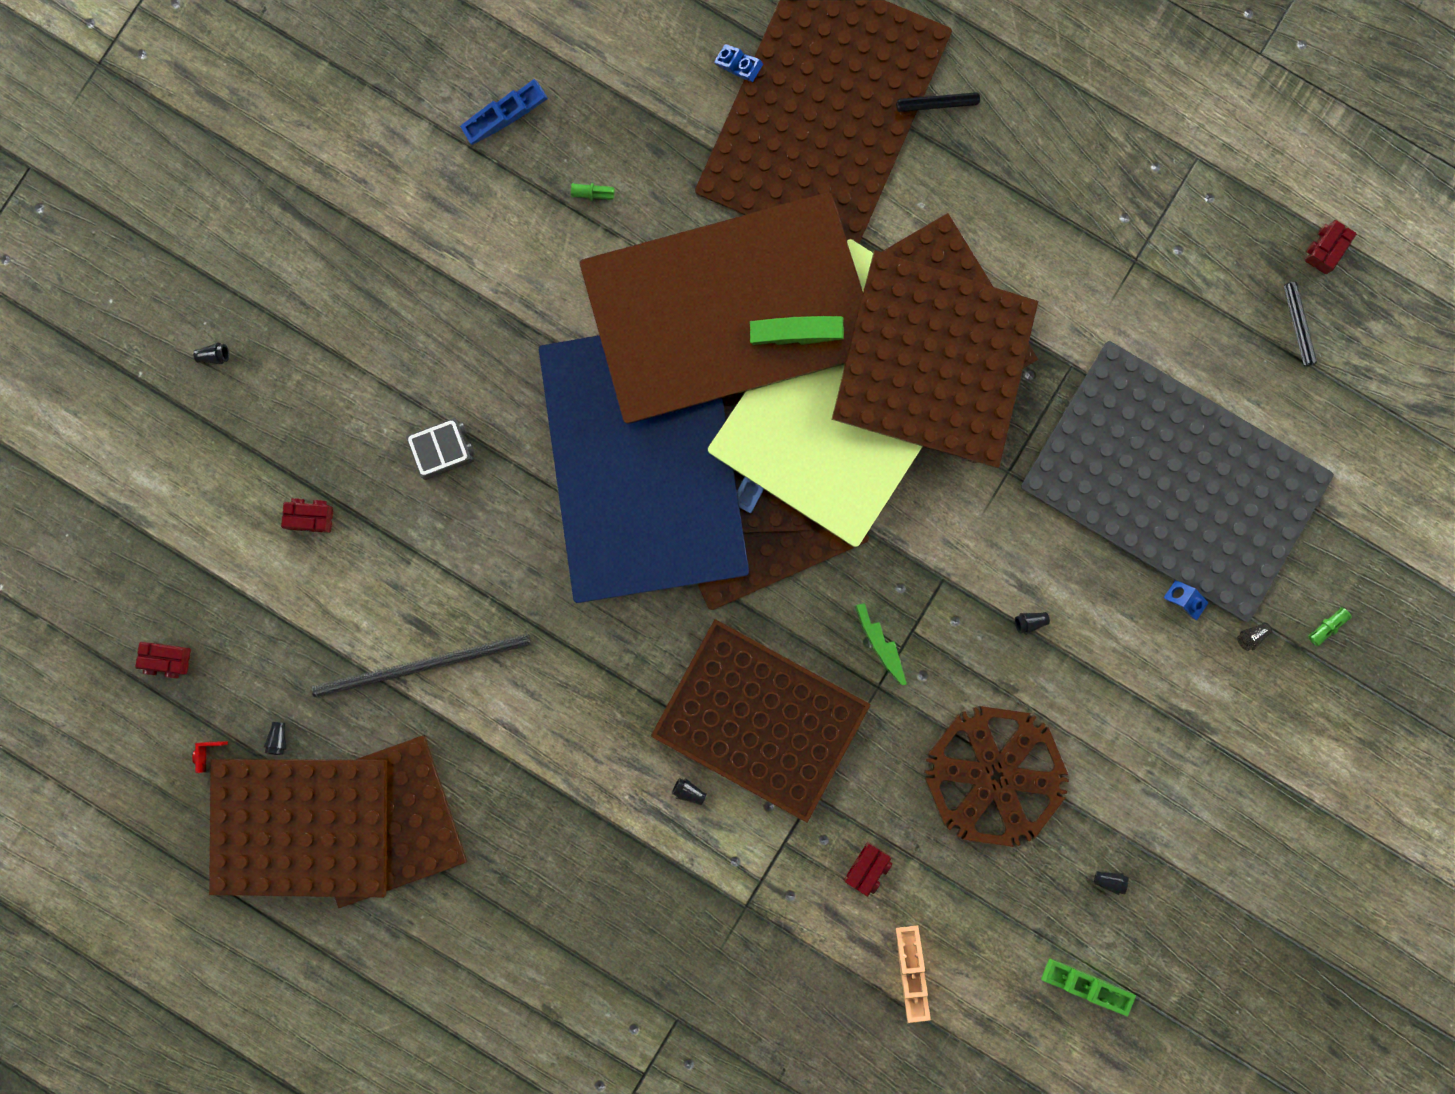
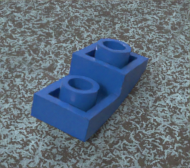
[714,44,763,82]

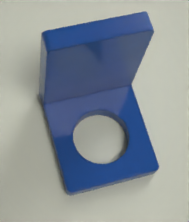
[1164,580,1208,620]

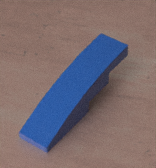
[460,79,548,145]

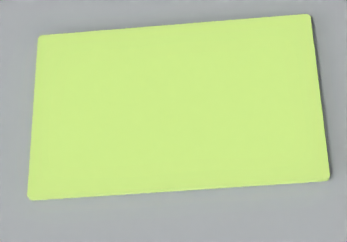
[708,239,923,547]

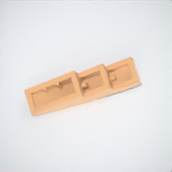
[896,925,931,1024]

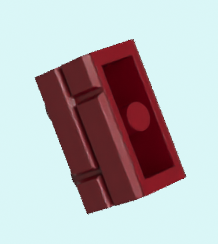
[1305,220,1357,274]
[281,498,333,533]
[135,642,191,678]
[844,842,892,897]

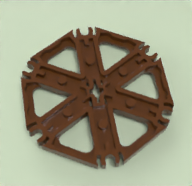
[924,706,1069,847]

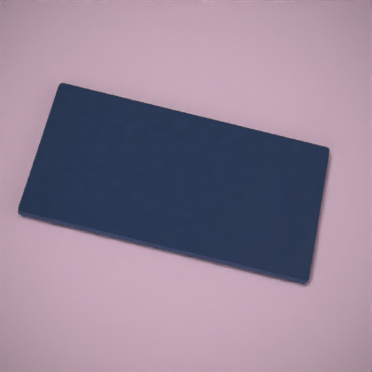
[539,335,749,603]

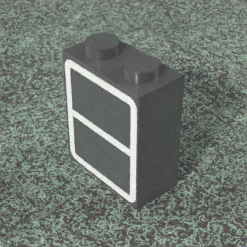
[406,418,475,480]

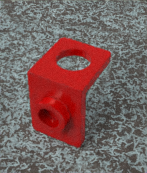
[192,741,228,773]

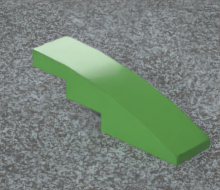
[750,316,844,345]
[855,603,907,685]
[1041,958,1136,1017]

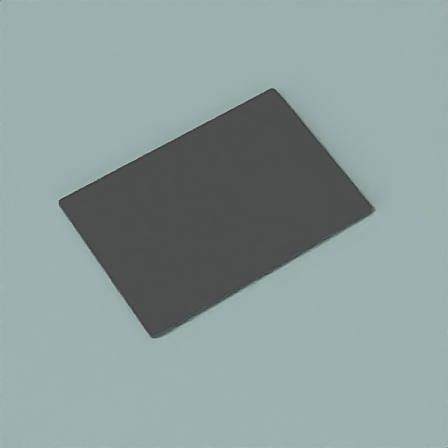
[1021,341,1334,622]

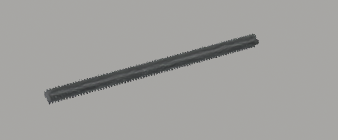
[312,634,530,698]

